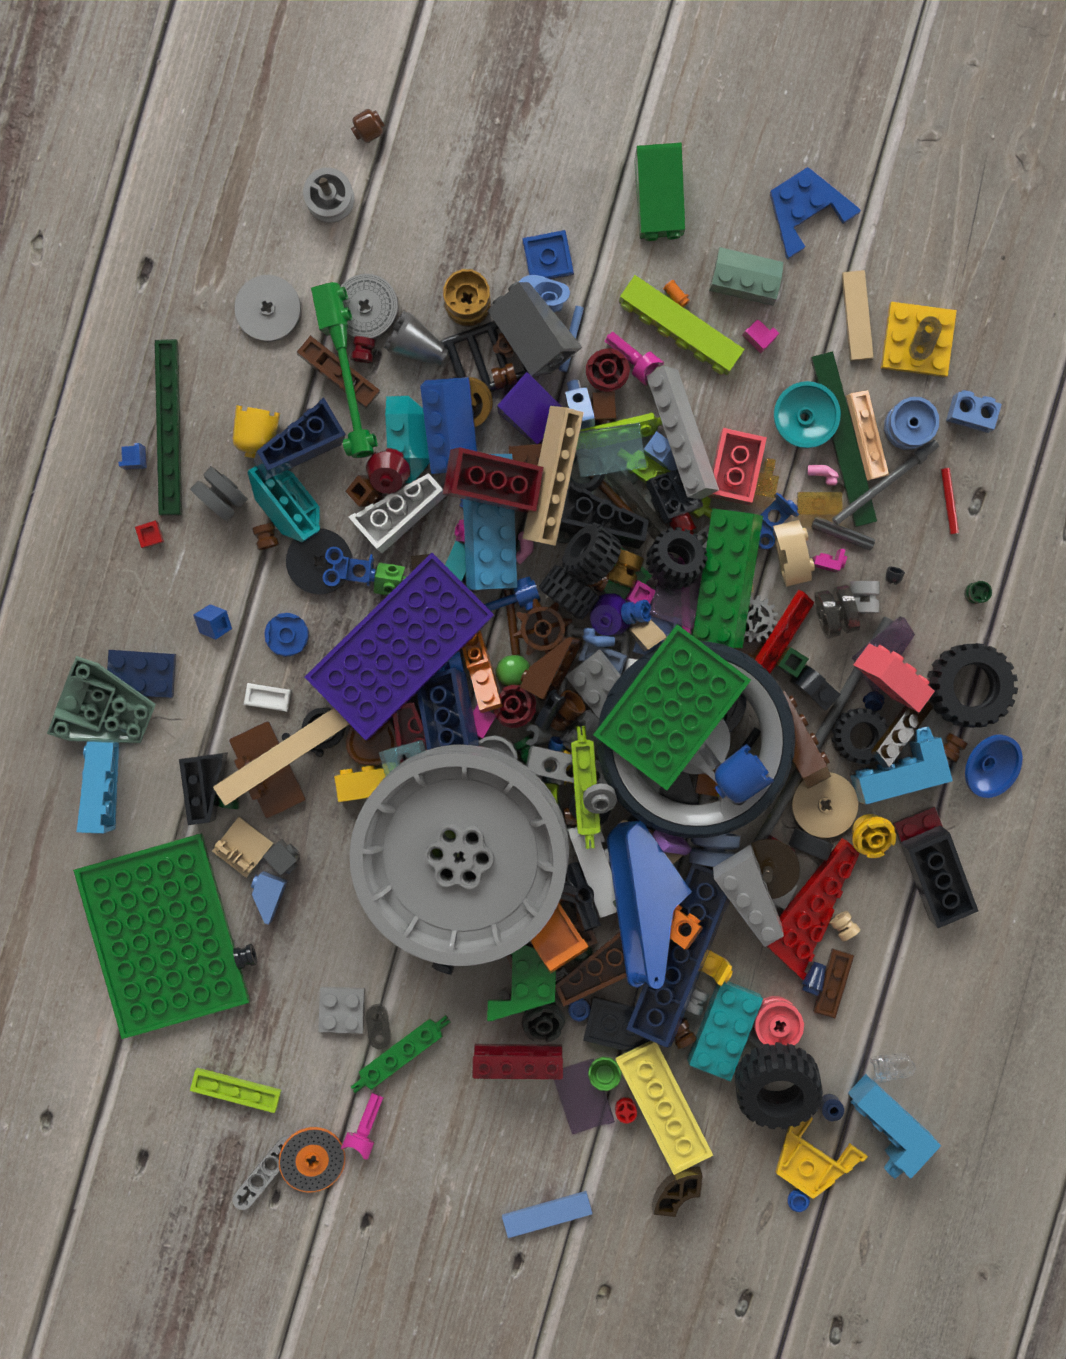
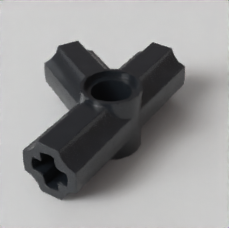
[559,862,601,932]

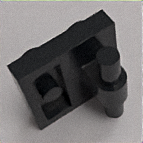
[646,469,704,525]

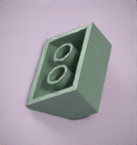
[709,247,783,306]

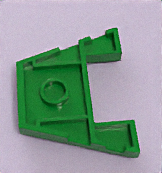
[487,945,556,1021]

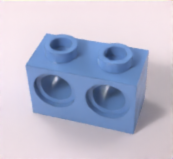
[946,390,1002,433]

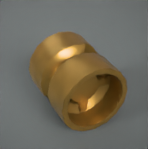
[609,549,644,588]

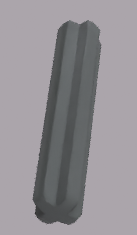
[811,517,875,550]

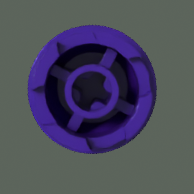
[590,593,630,636]

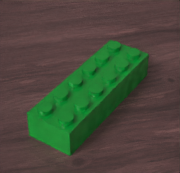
[693,508,763,648]

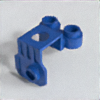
[759,493,799,550]
[323,547,376,587]

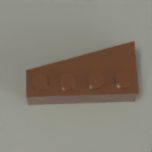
[783,691,831,789]

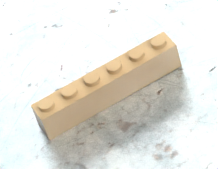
[522,406,584,546]

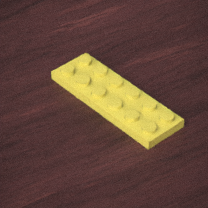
[616,1041,713,1175]

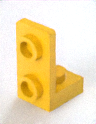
[702,950,733,986]

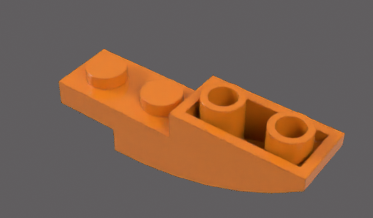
[462,630,502,713]

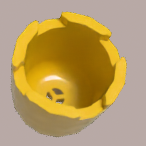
[232,405,281,458]

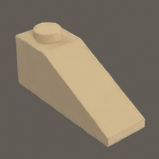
[629,619,666,652]

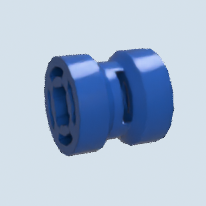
[621,600,652,624]

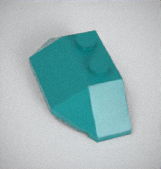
[385,395,430,484]
[247,466,320,542]

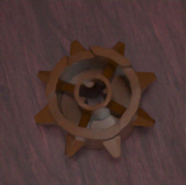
[513,599,572,655]

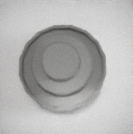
[583,784,617,814]

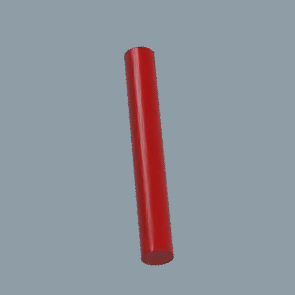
[941,468,959,534]

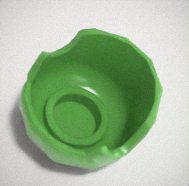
[495,655,530,687]
[588,1056,622,1091]

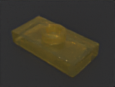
[797,492,842,515]

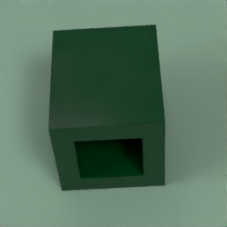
[775,647,809,678]

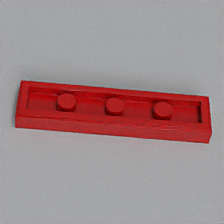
[755,590,815,674]

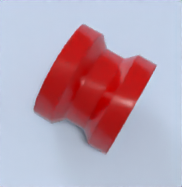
[615,1097,637,1124]

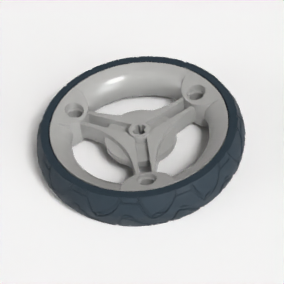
[597,641,795,839]

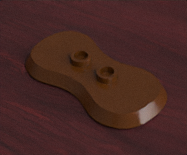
[346,719,397,765]

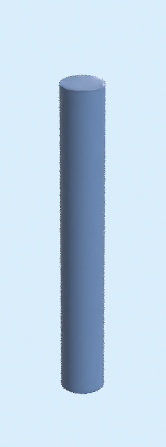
[559,306,584,372]

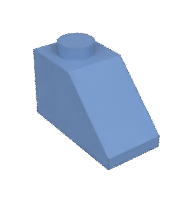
[642,431,678,471]
[251,871,288,925]

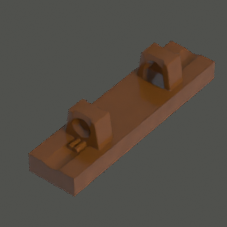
[297,335,380,409]

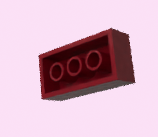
[443,447,544,513]

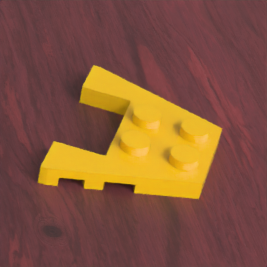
[775,1116,868,1199]

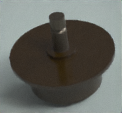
[745,839,800,899]

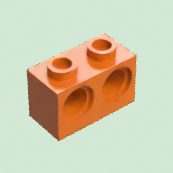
[670,905,703,950]

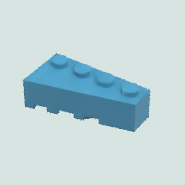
[77,741,119,834]

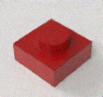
[135,520,164,549]

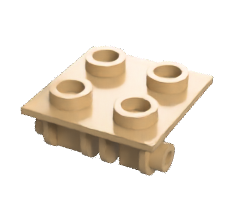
[212,817,273,878]

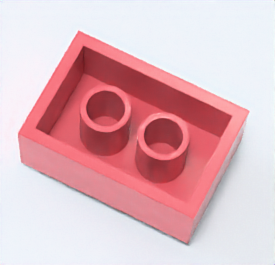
[707,428,767,506]
[853,644,935,713]

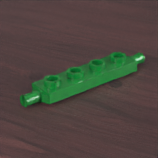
[351,1015,451,1093]

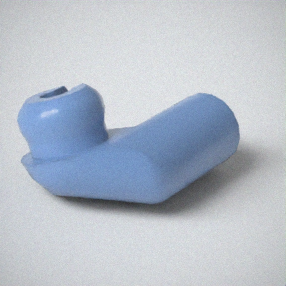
[582,628,615,647]

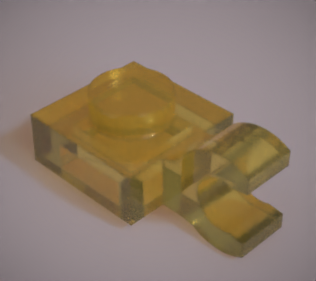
[754,458,779,498]

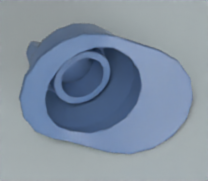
[519,275,570,312]

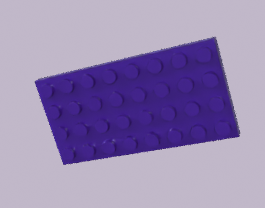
[305,553,495,741]

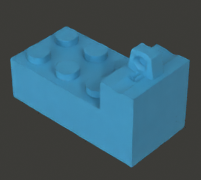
[850,726,953,804]
[848,1074,941,1179]

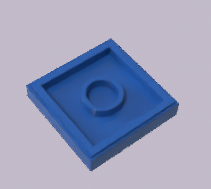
[522,230,574,279]

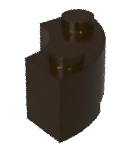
[652,1167,703,1217]

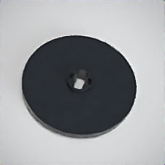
[286,528,352,594]

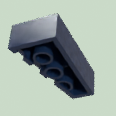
[254,397,346,480]

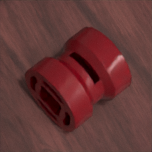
[351,336,376,364]

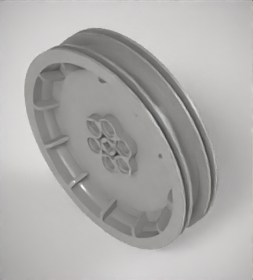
[350,745,569,966]

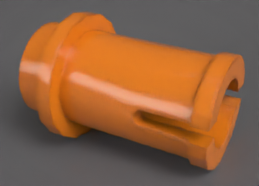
[663,280,690,307]

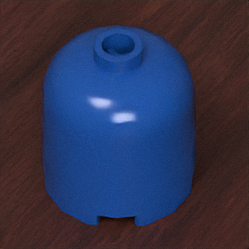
[715,744,774,803]

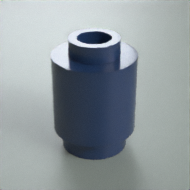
[819,1094,844,1121]

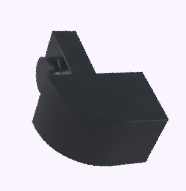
[789,665,841,711]

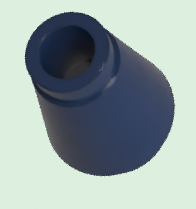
[801,962,826,996]

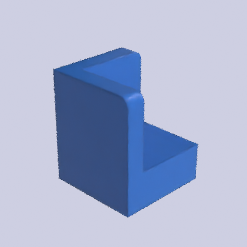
[118,443,147,470]
[193,604,232,640]

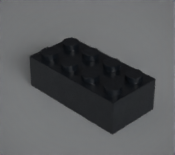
[900,825,979,928]

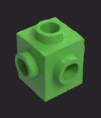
[374,562,407,595]

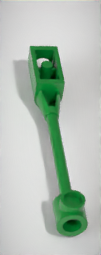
[311,282,378,458]

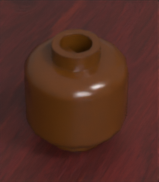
[351,109,385,143]

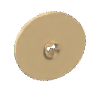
[792,772,858,838]

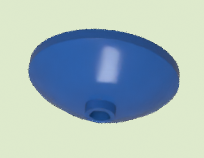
[965,734,1023,798]

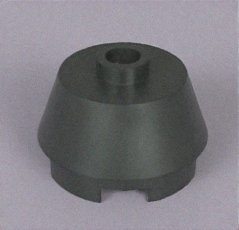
[521,1002,565,1043]

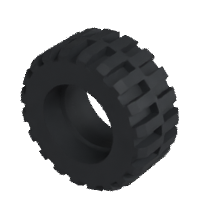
[927,643,1018,728]
[735,1042,823,1130]

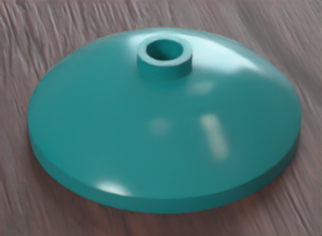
[774,381,841,448]

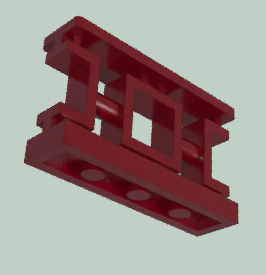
[472,1044,563,1080]

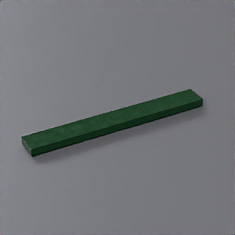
[155,339,182,516]
[811,351,877,527]

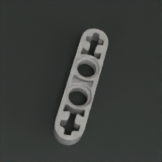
[233,1136,289,1210]

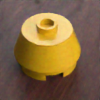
[852,814,896,858]

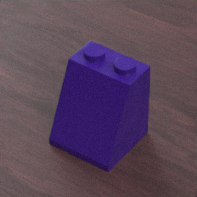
[497,372,562,444]

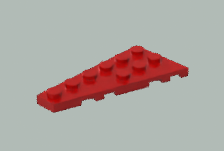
[766,838,860,980]

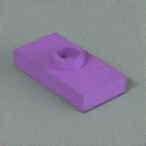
[652,830,691,855]

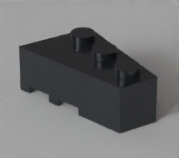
[179,752,228,825]

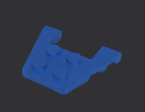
[770,167,861,260]

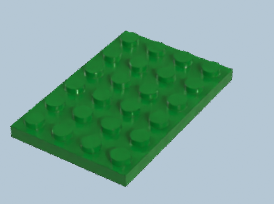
[593,624,751,790]

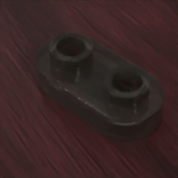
[909,316,942,361]
[365,1004,391,1049]

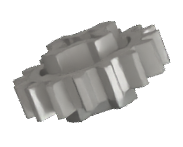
[744,595,778,643]

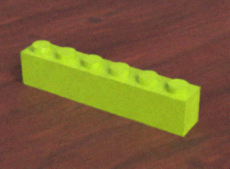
[619,275,745,375]

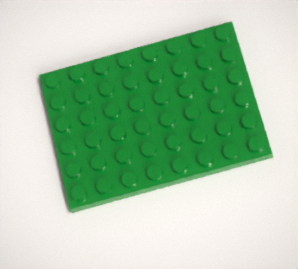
[73,833,250,1039]

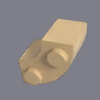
[773,520,815,587]

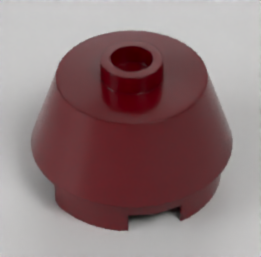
[586,348,630,392]
[366,448,410,494]
[494,685,536,728]

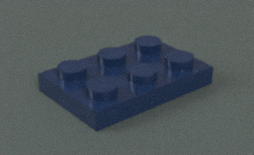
[107,650,176,698]

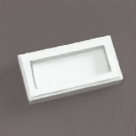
[244,683,292,712]

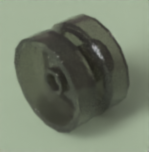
[814,584,860,639]

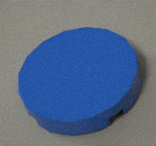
[264,613,309,657]

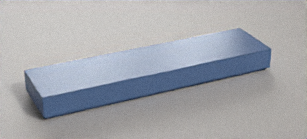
[502,1191,593,1238]

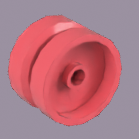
[752,996,804,1045]

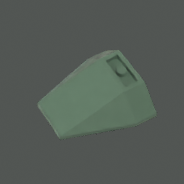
[47,656,156,743]

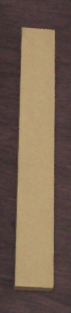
[213,708,349,806]

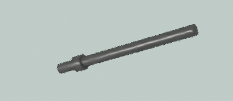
[832,440,939,525]

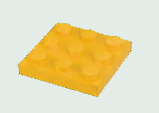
[881,302,957,377]

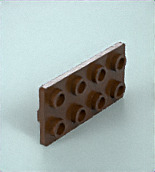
[229,721,306,818]

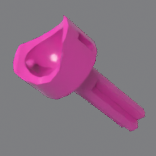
[605,331,664,386]
[341,1093,384,1160]

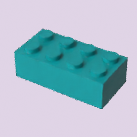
[687,981,763,1081]

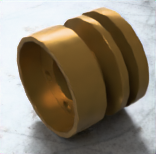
[443,269,491,326]

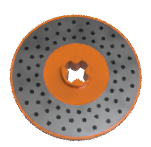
[279,1127,345,1192]

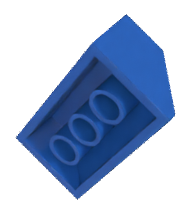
[420,377,477,474]

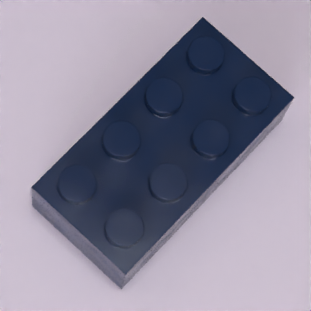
[417,668,479,750]

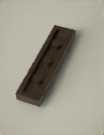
[871,701,933,768]

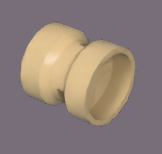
[829,911,860,942]

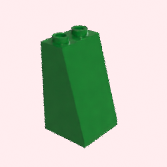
[634,142,685,241]

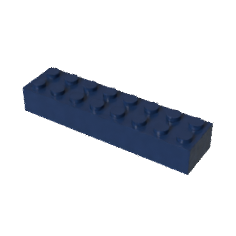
[626,863,729,1048]

